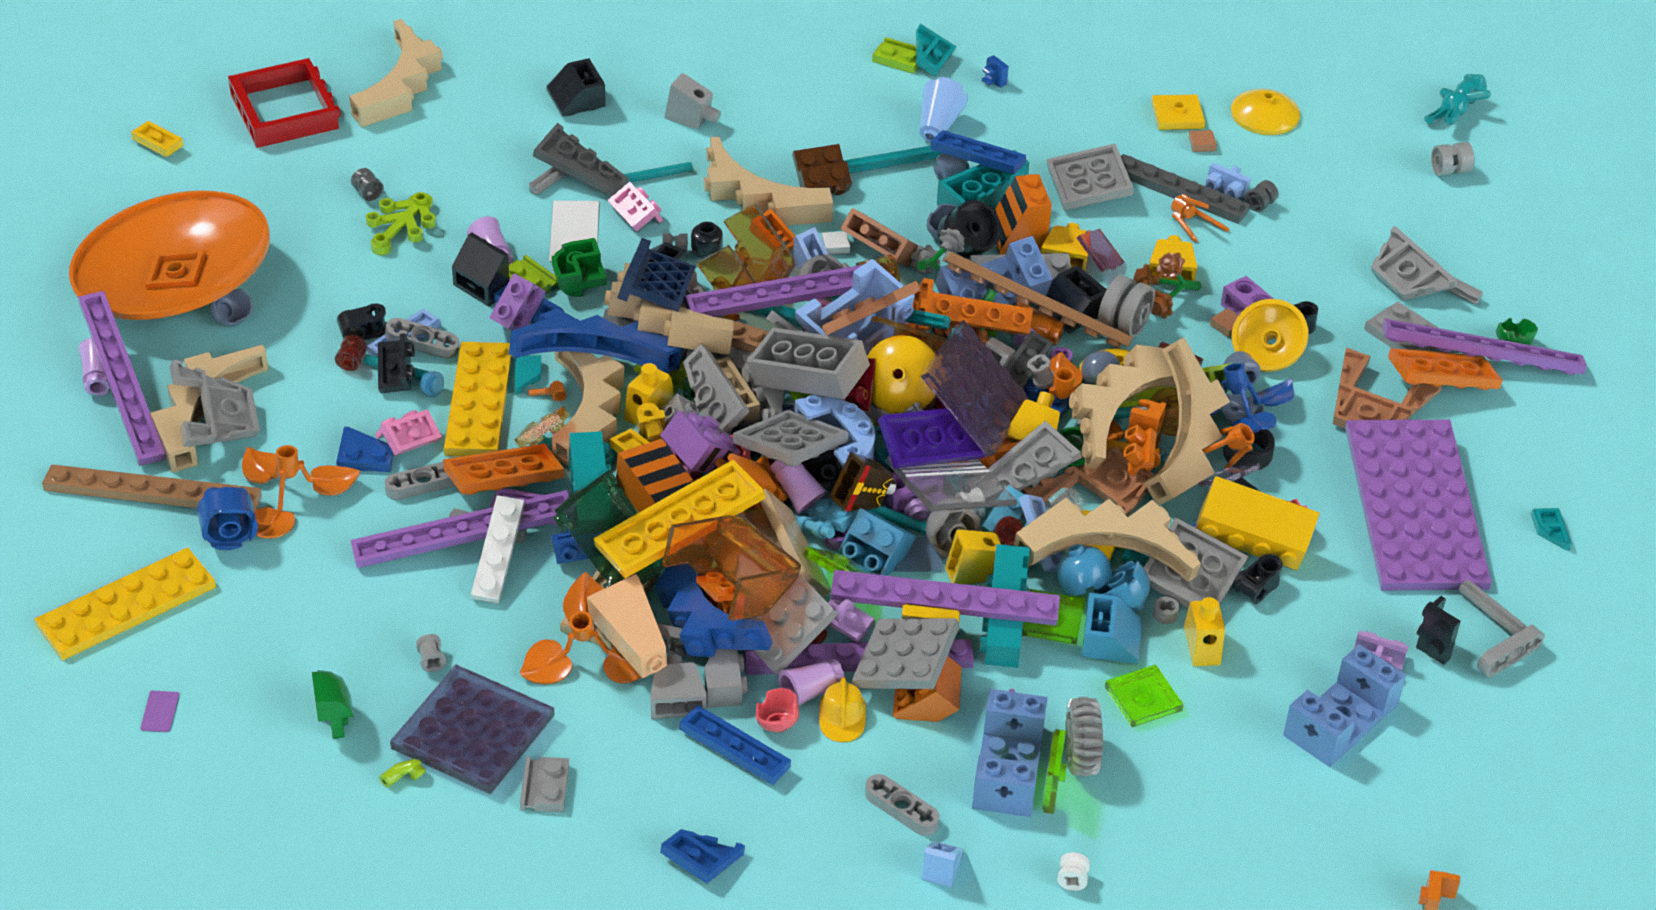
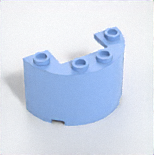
[795,259,915,355]
[795,395,875,490]

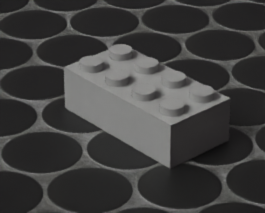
[747,328,870,399]

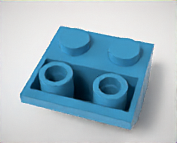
[835,508,917,576]
[1081,593,1142,664]

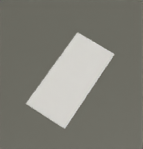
[549,200,599,261]

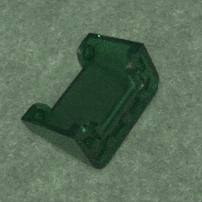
[552,469,676,589]

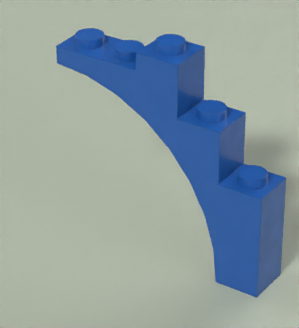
[508,309,683,373]
[655,543,773,657]

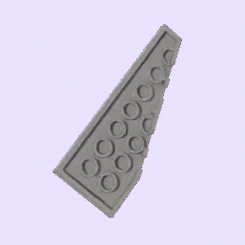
[704,513,838,676]

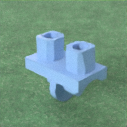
[1205,163,1251,200]

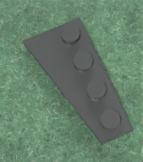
[533,123,629,197]

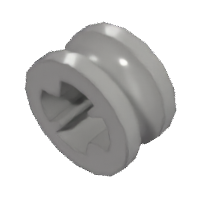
[1153,596,1179,624]

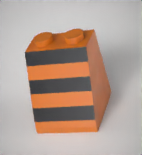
[994,174,1052,255]
[615,439,694,515]

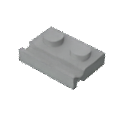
[520,756,570,812]

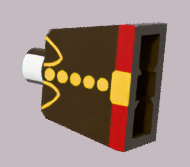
[829,452,896,511]

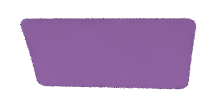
[140,690,179,732]

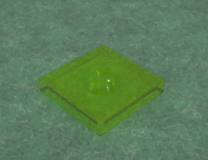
[803,546,868,574]
[1022,589,1085,645]
[1105,664,1184,727]
[1042,729,1067,814]

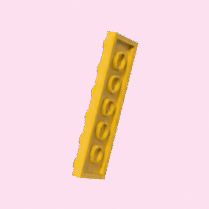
[444,342,512,456]
[593,460,765,579]
[34,547,216,661]

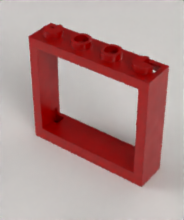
[228,58,341,148]

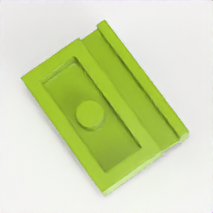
[872,37,919,74]
[509,255,559,293]

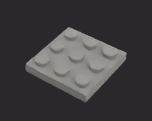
[1046,144,1134,211]
[733,410,848,466]
[1143,518,1249,608]
[852,618,960,689]

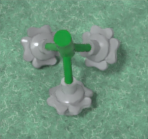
[911,228,965,274]

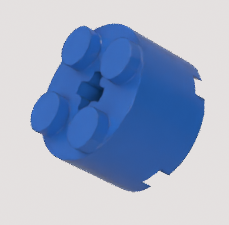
[197,487,258,550]

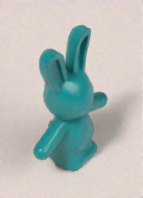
[1424,74,1491,125]

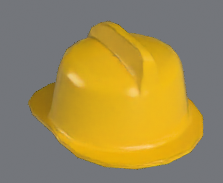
[819,677,866,743]

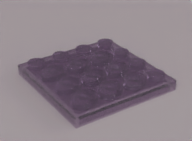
[921,320,1029,457]
[390,664,555,794]

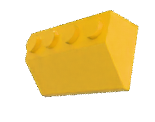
[1195,476,1320,570]

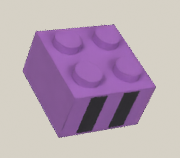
[660,411,741,473]

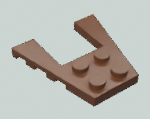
[822,281,921,335]
[1332,348,1442,429]
[1022,447,1154,517]

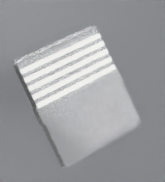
[886,456,1017,511]

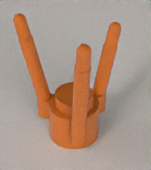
[1171,194,1229,242]
[1202,423,1255,470]

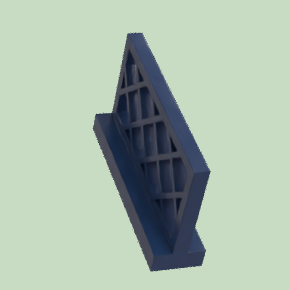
[617,238,696,312]

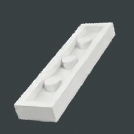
[471,495,525,604]

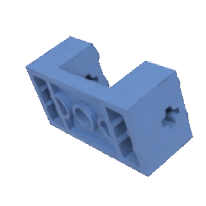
[935,236,1053,326]
[1283,644,1406,767]
[972,689,1048,817]

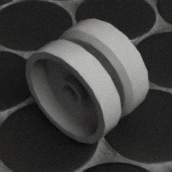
[1098,274,1155,339]

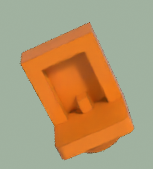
[1418,870,1460,910]

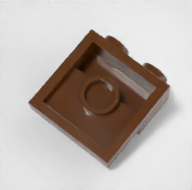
[792,144,852,195]

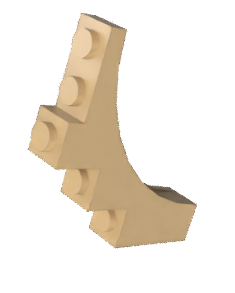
[349,19,443,127]
[703,137,833,226]
[604,263,733,355]
[1144,337,1230,506]
[150,344,269,473]
[1069,344,1194,469]
[552,351,624,466]
[1014,498,1201,582]

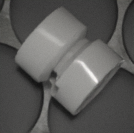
[1431,142,1474,176]

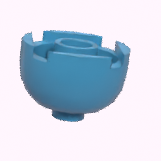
[1056,544,1113,596]
[1094,561,1151,613]

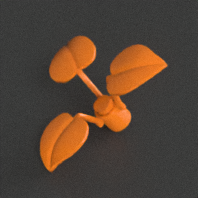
[1000,352,1124,441]
[242,445,360,538]
[520,572,642,684]

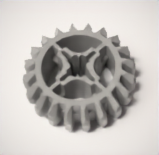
[1065,697,1103,777]

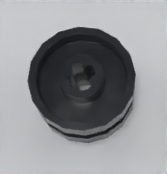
[938,200,1001,260]

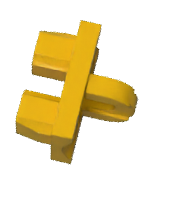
[636,403,665,442]

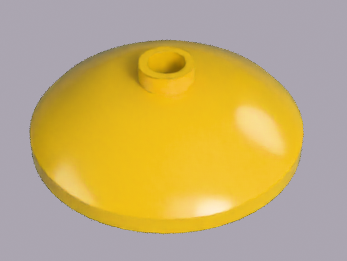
[1231,88,1300,135]
[1232,299,1309,372]
[867,335,941,414]

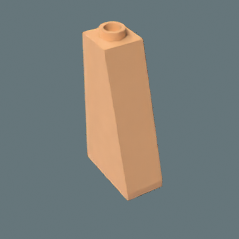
[587,574,667,678]

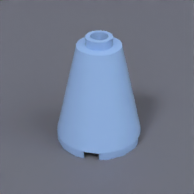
[920,77,968,142]

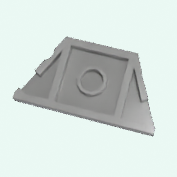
[1371,226,1457,301]

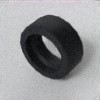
[1223,429,1275,471]

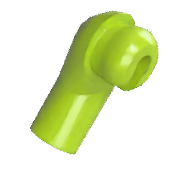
[379,759,426,788]

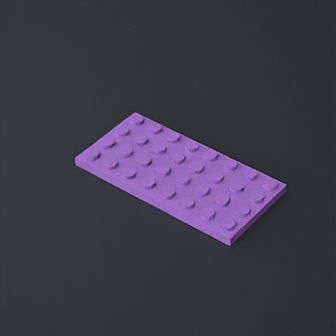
[1345,419,1492,591]

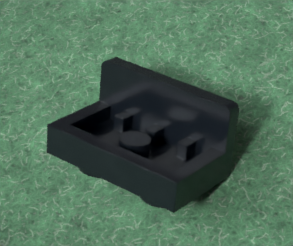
[378,333,415,393]
[1416,596,1461,665]

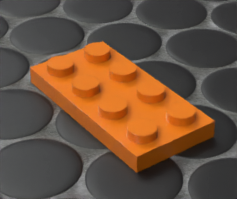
[1388,348,1503,390]
[443,444,564,495]

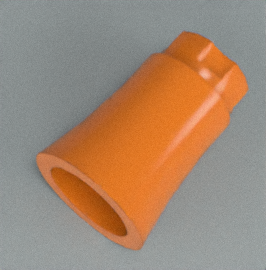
[1007,302,1065,346]

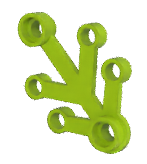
[366,192,436,255]

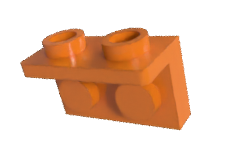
[696,572,743,618]

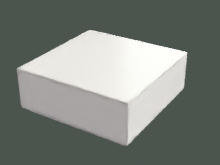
[822,231,850,255]

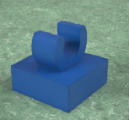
[981,55,1009,88]

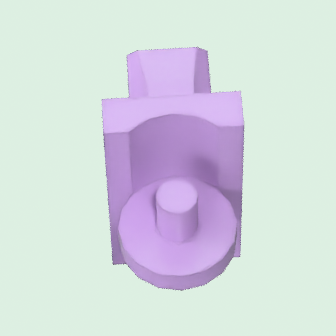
[828,599,875,643]
[1354,631,1409,671]

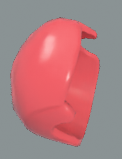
[756,688,799,733]

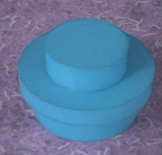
[420,371,444,397]

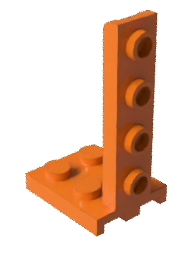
[908,278,1033,340]

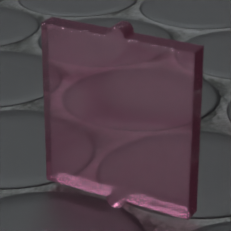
[1077,229,1125,272]

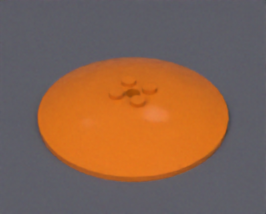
[69,190,270,320]

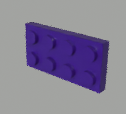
[878,406,988,469]

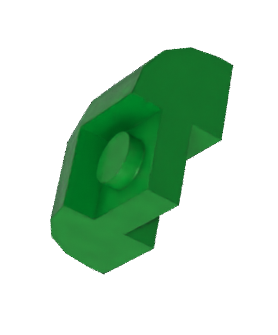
[552,238,607,297]
[312,670,354,739]

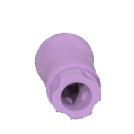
[467,216,513,264]
[78,338,110,396]
[770,460,828,514]
[778,659,845,706]

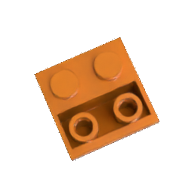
[893,656,962,722]

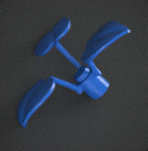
[1175,363,1295,433]

